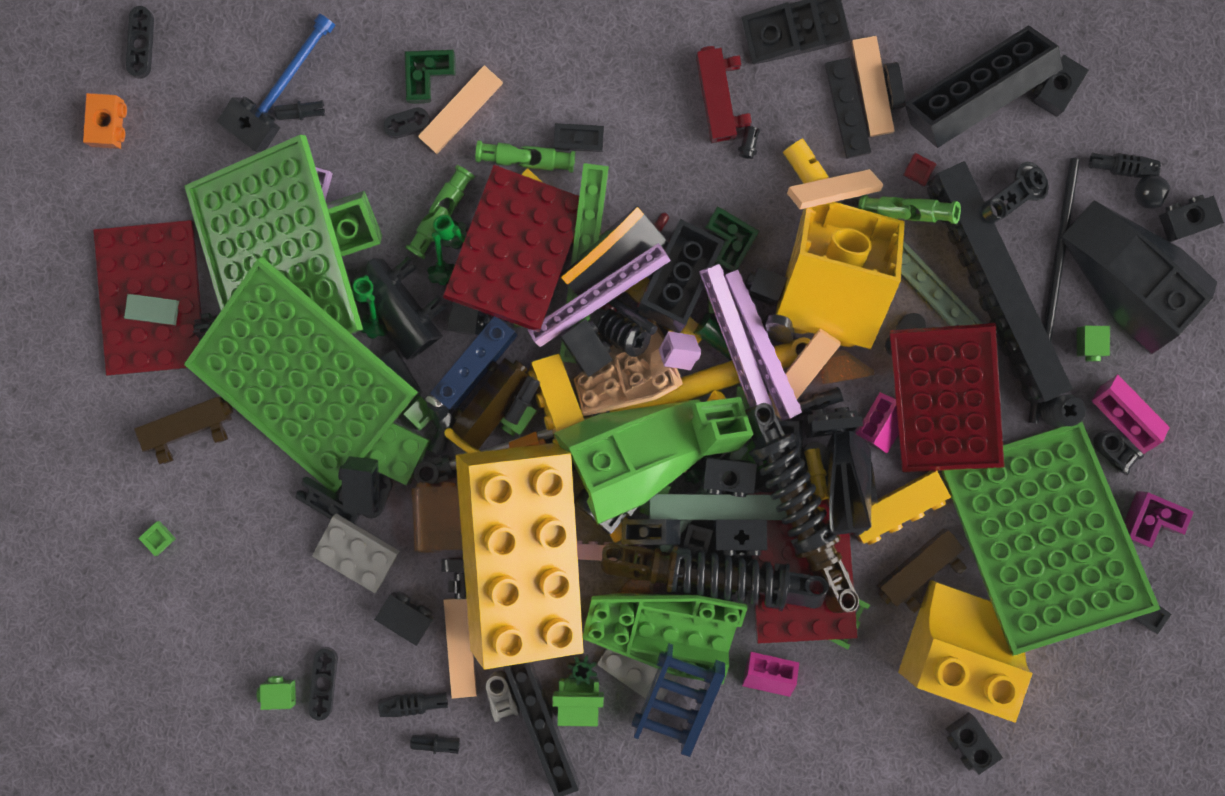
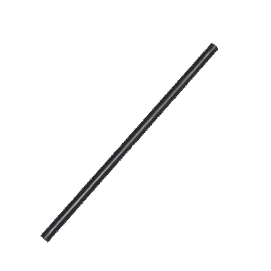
[1028,158,1080,424]

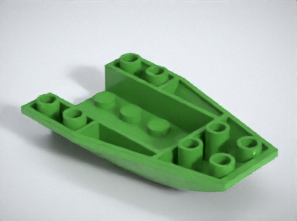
[554,399,704,525]
[582,593,748,684]

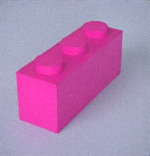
[1092,374,1170,454]

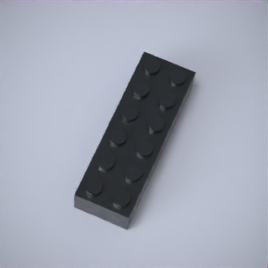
[904,25,1063,148]

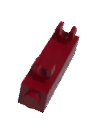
[696,46,752,143]

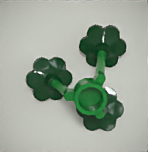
[427,215,467,285]
[351,274,388,339]

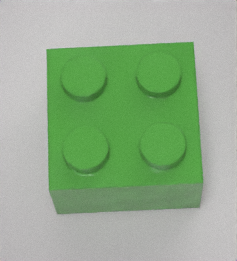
[326,191,383,256]
[364,422,432,485]

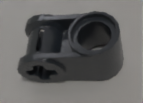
[1093,431,1144,475]

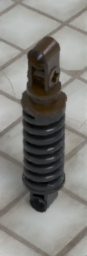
[745,403,859,613]
[601,543,828,612]

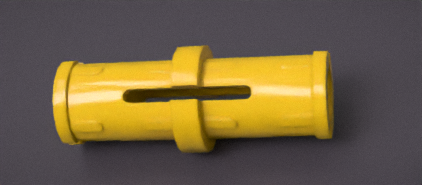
[804,448,829,500]

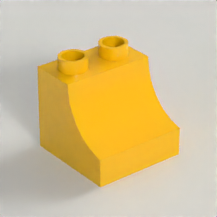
[776,202,905,349]
[898,580,1033,723]

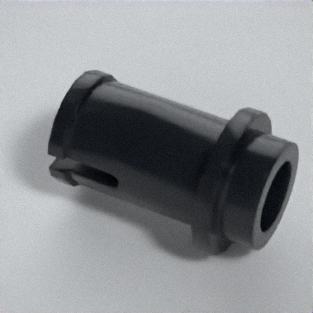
[738,126,760,159]

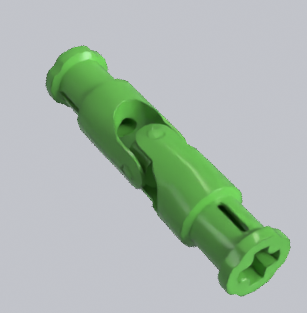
[475,140,575,173]
[405,165,475,260]
[858,195,961,224]

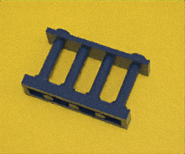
[430,317,519,410]
[631,643,725,757]

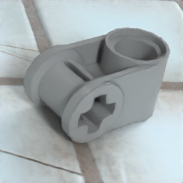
[486,671,520,722]

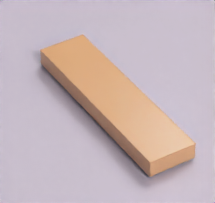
[851,36,894,137]
[418,65,503,154]
[787,169,883,209]
[768,328,840,419]
[444,598,477,698]

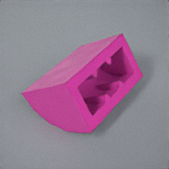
[856,392,899,453]
[742,652,799,697]

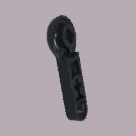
[981,161,1049,223]

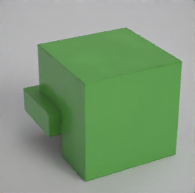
[691,397,753,456]
[553,678,604,726]

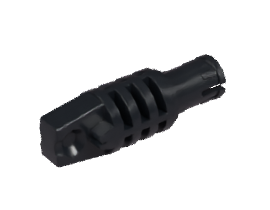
[1088,152,1161,178]
[378,692,448,717]

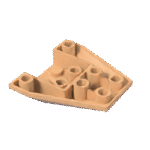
[574,319,683,416]

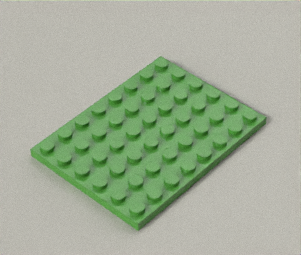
[185,135,363,334]
[184,257,418,493]
[941,422,1160,656]

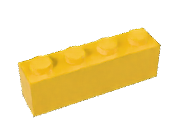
[527,354,584,446]
[857,471,951,545]

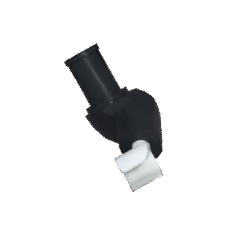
[426,396,455,456]

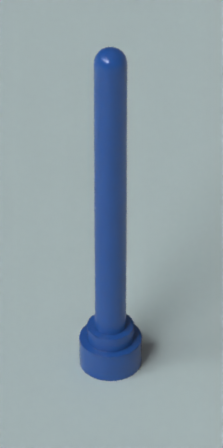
[258,13,336,113]

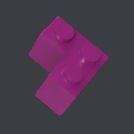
[1124,491,1194,548]

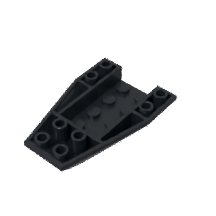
[1060,200,1217,354]

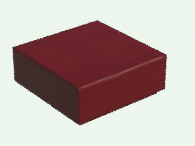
[903,153,936,186]

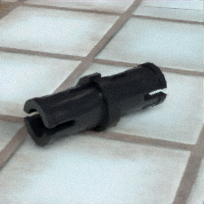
[796,387,844,418]

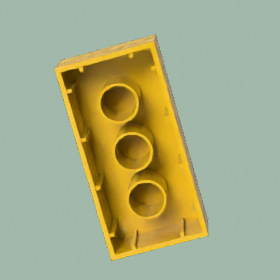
[456,443,583,669]

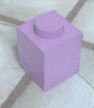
[659,331,701,370]

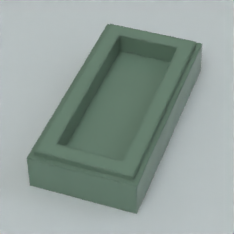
[124,294,179,325]

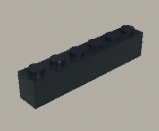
[504,662,580,796]

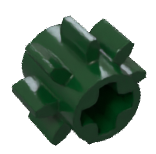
[567,654,597,686]

